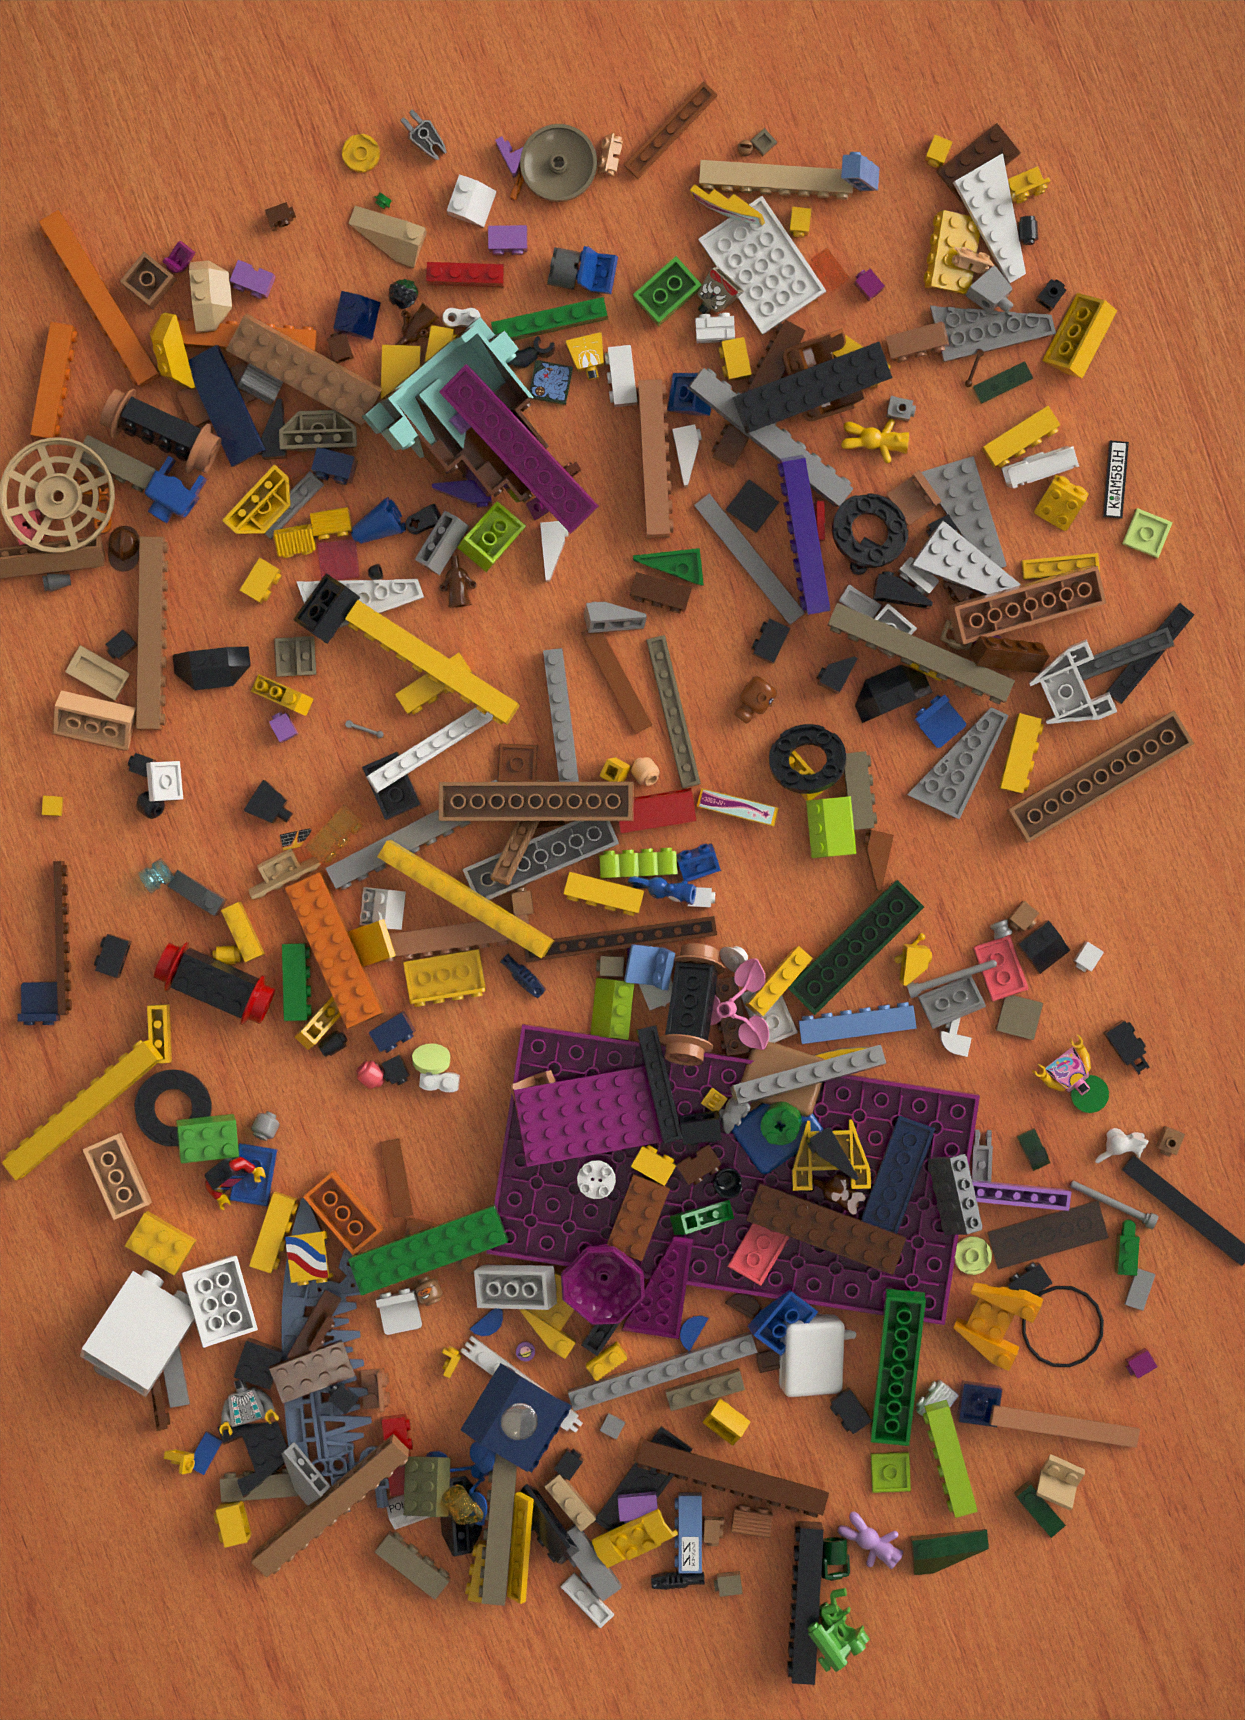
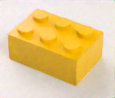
[125,1211,197,1276]

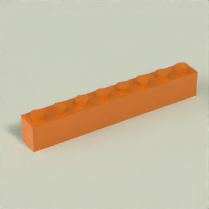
[177,317,318,352]

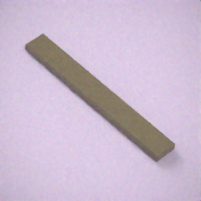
[646,635,701,788]

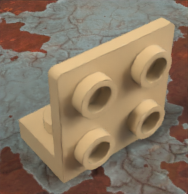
[1036,1454,1085,1510]

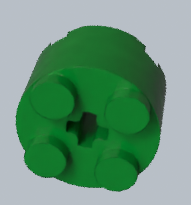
[761,1101,802,1145]

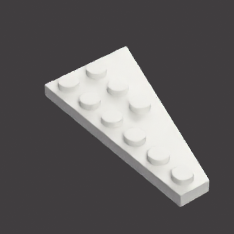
[953,153,1026,283]

